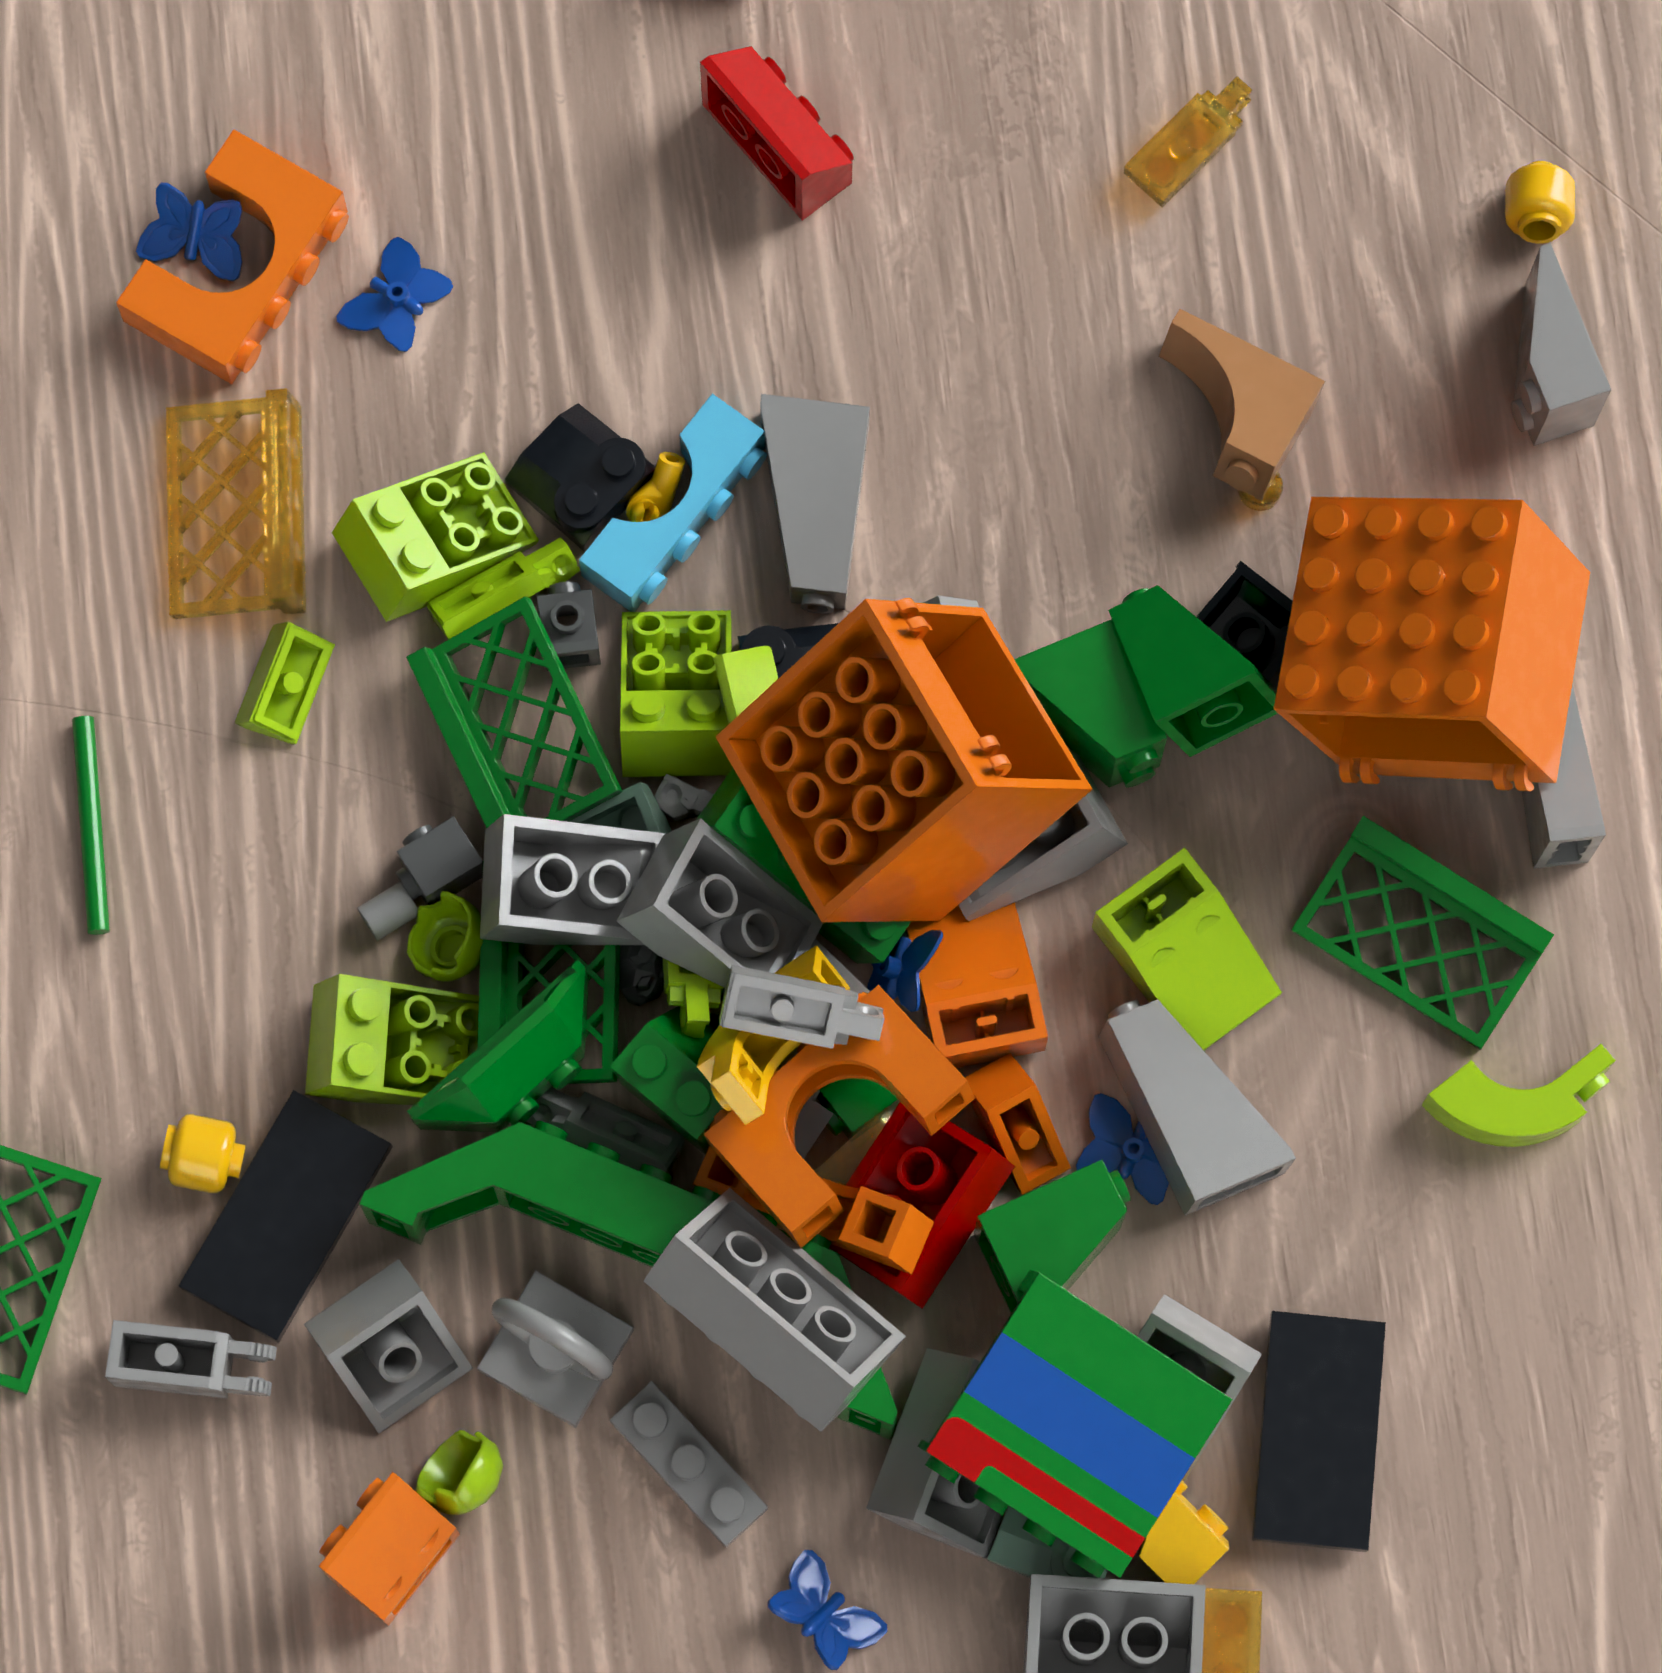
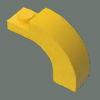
[697,945,850,1125]

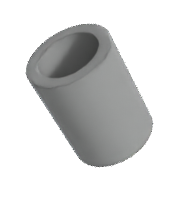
[357,882,418,941]

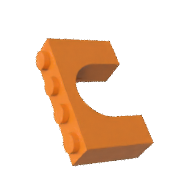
[116,129,349,384]
[704,984,975,1249]

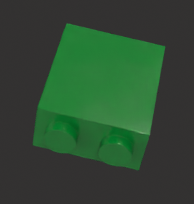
[1108,585,1278,757]
[1014,619,1167,788]
[609,1006,723,1155]
[974,1159,1131,1313]

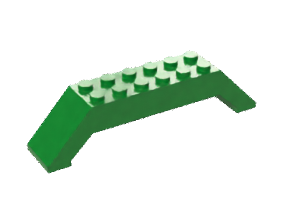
[359,1121,898,1440]

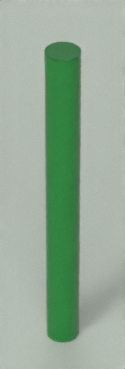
[72,716,110,935]

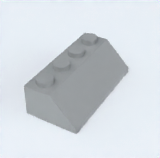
[644,1188,906,1432]

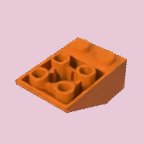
[906,902,1048,1068]
[319,1472,460,1626]

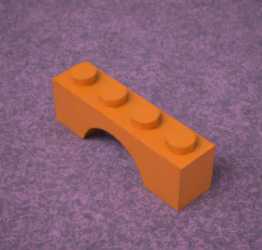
[693,1146,934,1275]

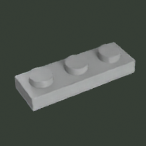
[610,1381,768,1548]

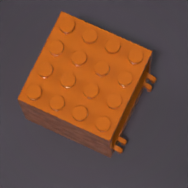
[1274,497,1590,792]
[715,598,1093,922]

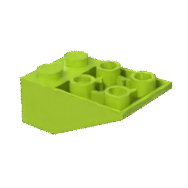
[331,452,539,622]
[620,610,733,777]
[1091,847,1282,1051]
[305,974,479,1105]

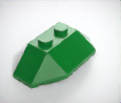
[407,959,589,1133]

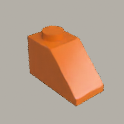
[965,1053,1071,1195]

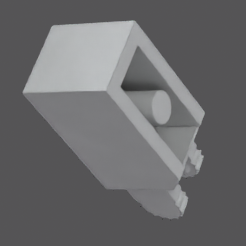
[105,1320,277,1399]

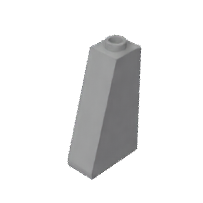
[760,394,870,614]
[1522,684,1606,868]
[1098,999,1296,1216]

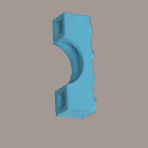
[579,393,767,612]

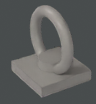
[477,1270,634,1428]

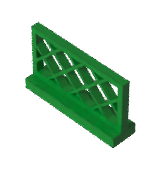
[406,596,623,828]
[1291,816,1554,1050]
[477,861,620,1084]
[0,1145,102,1395]

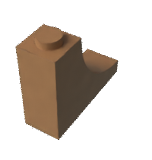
[1159,309,1325,500]

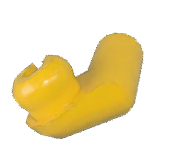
[626,451,685,522]

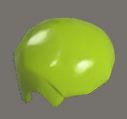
[407,891,483,982]
[415,1430,504,1515]

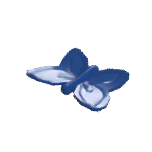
[136,182,243,282]
[336,237,453,352]
[867,930,943,1012]
[1076,1093,1169,1205]
[768,1550,888,1670]

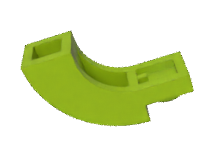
[1422,1044,1616,1147]

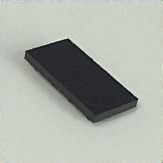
[179,1090,393,1343]
[1252,1311,1386,1552]

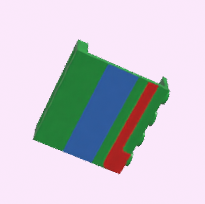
[917,1270,1233,1578]

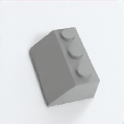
[866,1348,1003,1559]
[1023,1574,1206,1673]

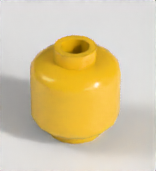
[1505,161,1575,244]
[160,1114,246,1193]

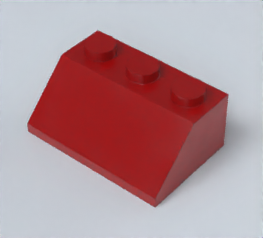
[700,46,854,221]
[830,1102,1015,1309]

